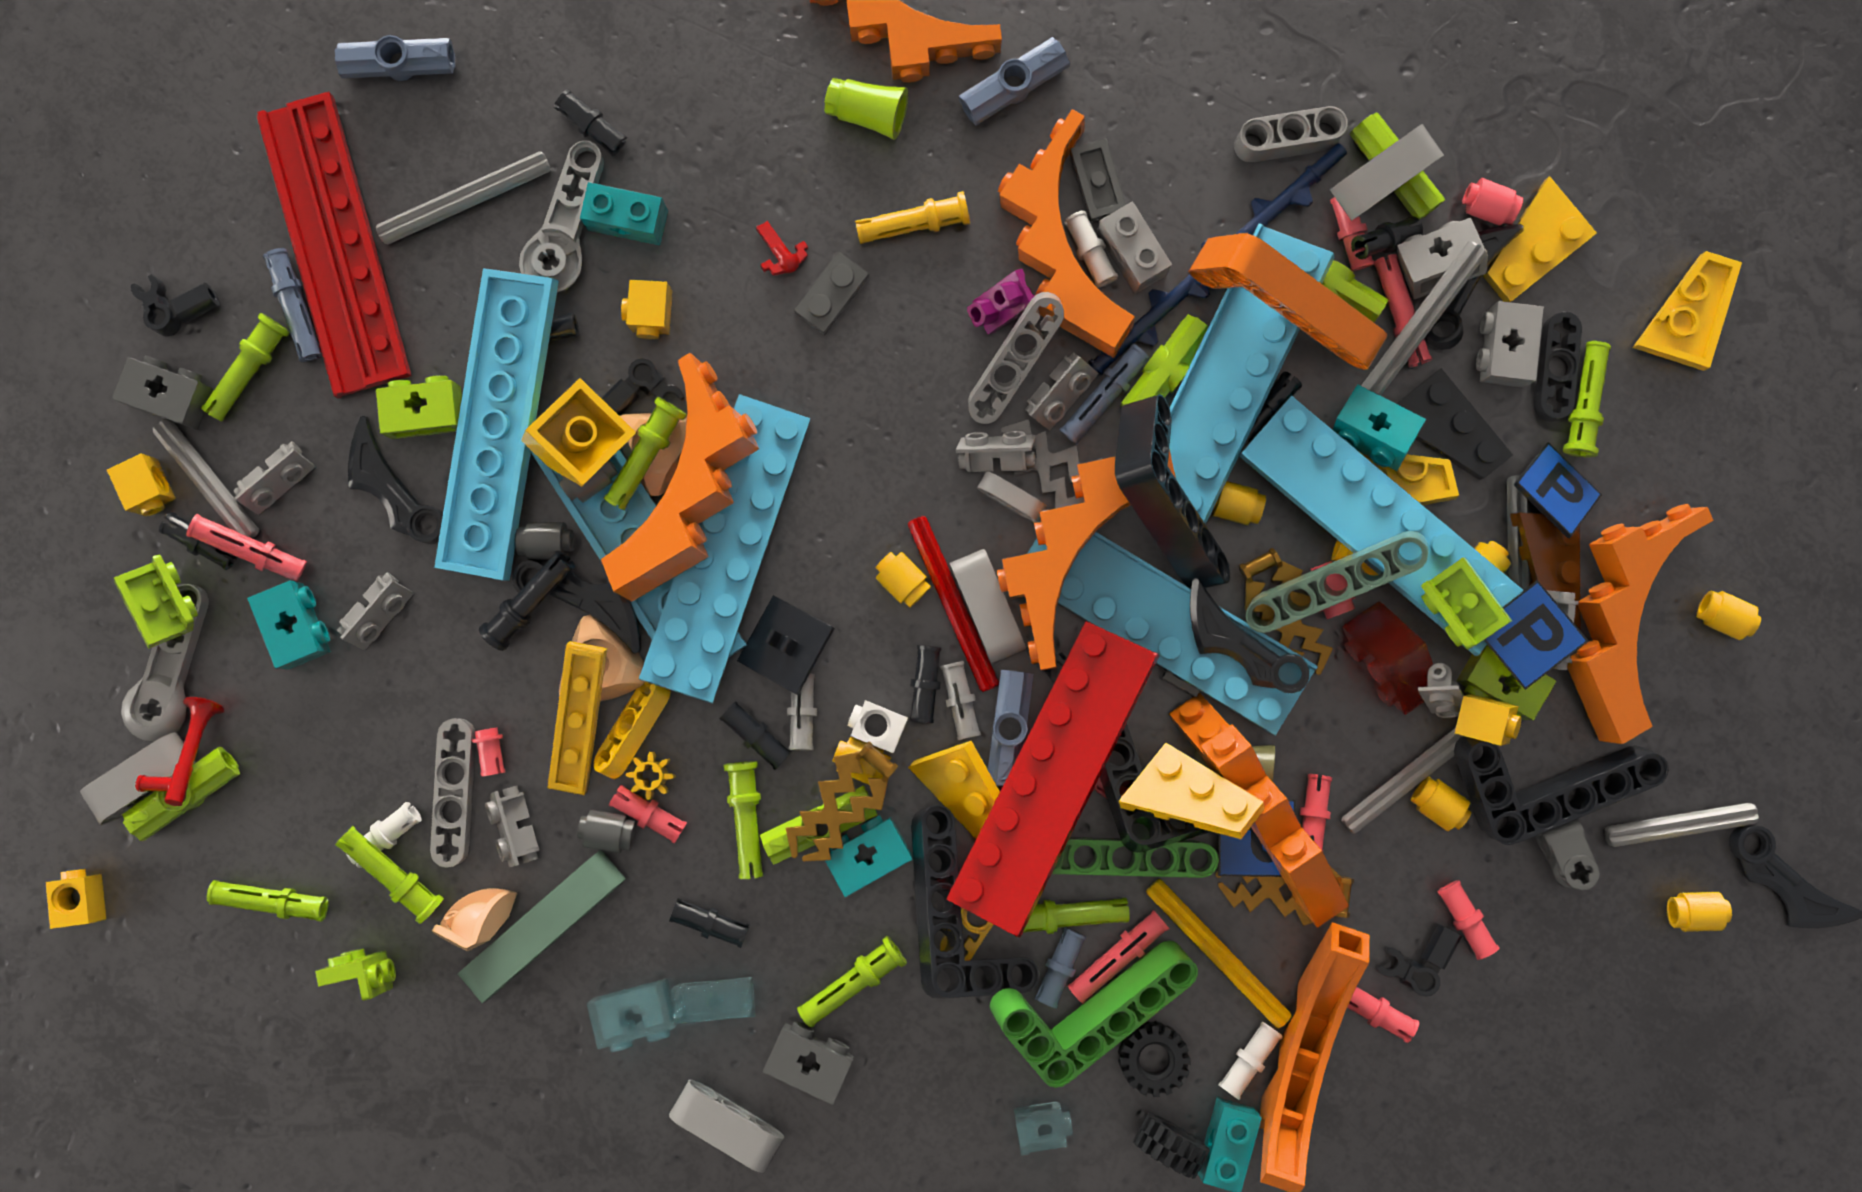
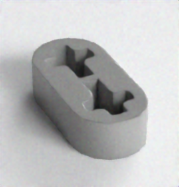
[977,471,1048,523]

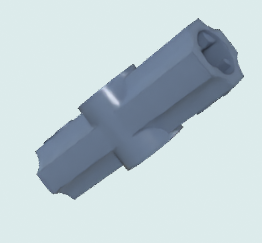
[335,35,456,81]
[959,37,1070,126]
[987,670,1034,786]

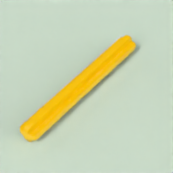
[1146,879,1292,1029]

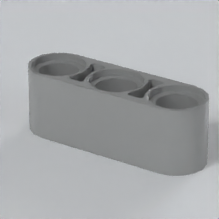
[1234,106,1348,162]
[1330,124,1444,221]
[949,549,1026,664]
[80,732,196,825]
[669,1080,784,1173]

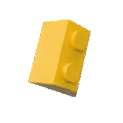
[521,378,636,487]

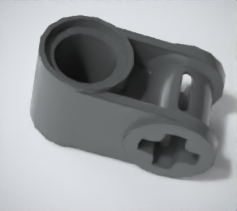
[1536,819,1600,891]

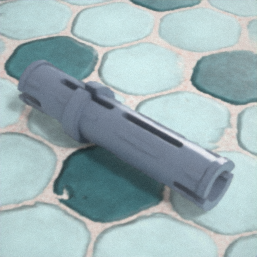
[263,248,322,362]
[1059,343,1150,445]

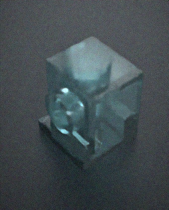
[1014,1101,1073,1156]

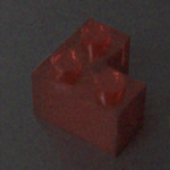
[1342,601,1433,715]

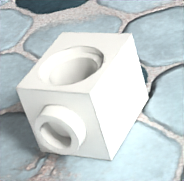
[847,700,908,753]

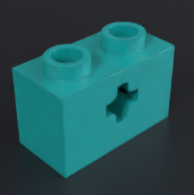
[580,182,668,246]
[1332,384,1426,471]
[247,580,331,670]
[825,815,913,897]
[1198,1097,1262,1192]

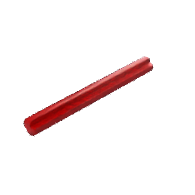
[908,516,999,692]

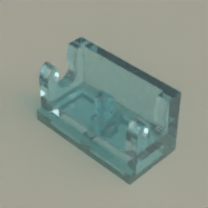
[671,977,756,1024]

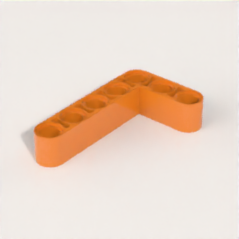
[1188,233,1387,370]

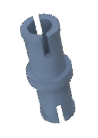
[1034,927,1086,1009]

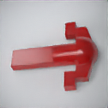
[756,221,808,276]

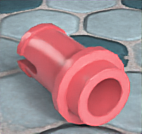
[472,727,506,776]

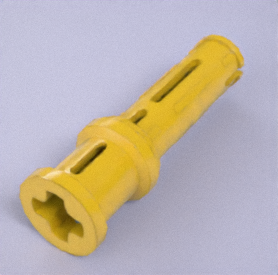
[855,191,970,244]

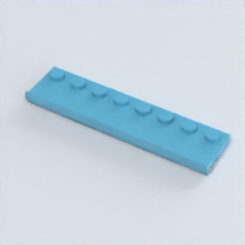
[1169,223,1335,525]
[1239,396,1523,656]
[1027,508,1318,736]

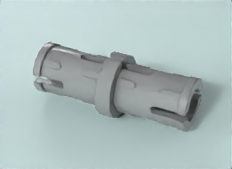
[940,661,981,740]
[787,673,817,751]

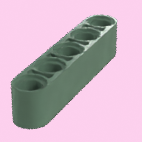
[1245,531,1429,633]
[457,850,626,1004]

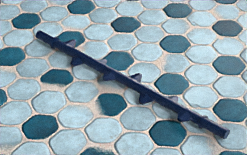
[1088,143,1347,376]

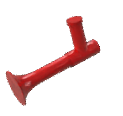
[135,697,224,806]

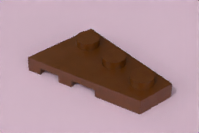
[1509,512,1581,630]

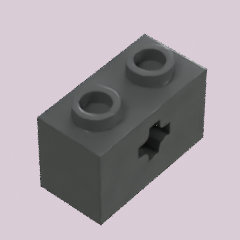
[111,355,213,430]
[762,1022,854,1105]

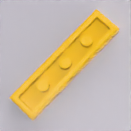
[547,641,607,795]

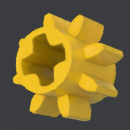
[626,752,676,800]

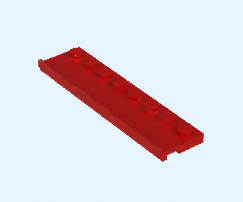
[256,91,412,399]
[946,621,1160,938]

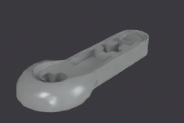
[519,140,604,293]
[121,584,209,742]

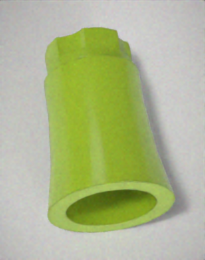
[824,78,908,140]

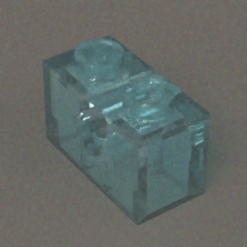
[587,978,679,1052]

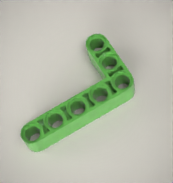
[1052,837,1219,878]
[990,941,1198,1088]

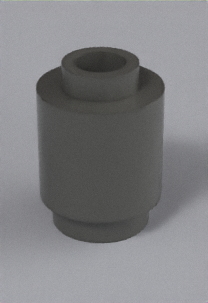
[559,460,619,503]
[515,522,575,560]
[577,809,637,853]

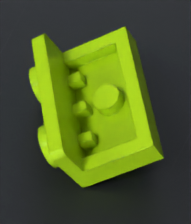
[114,554,198,649]
[1421,557,1512,650]
[315,948,396,1001]

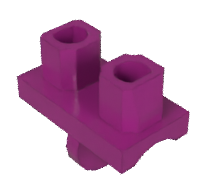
[967,269,1034,335]

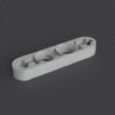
[968,292,1064,424]
[430,718,476,868]

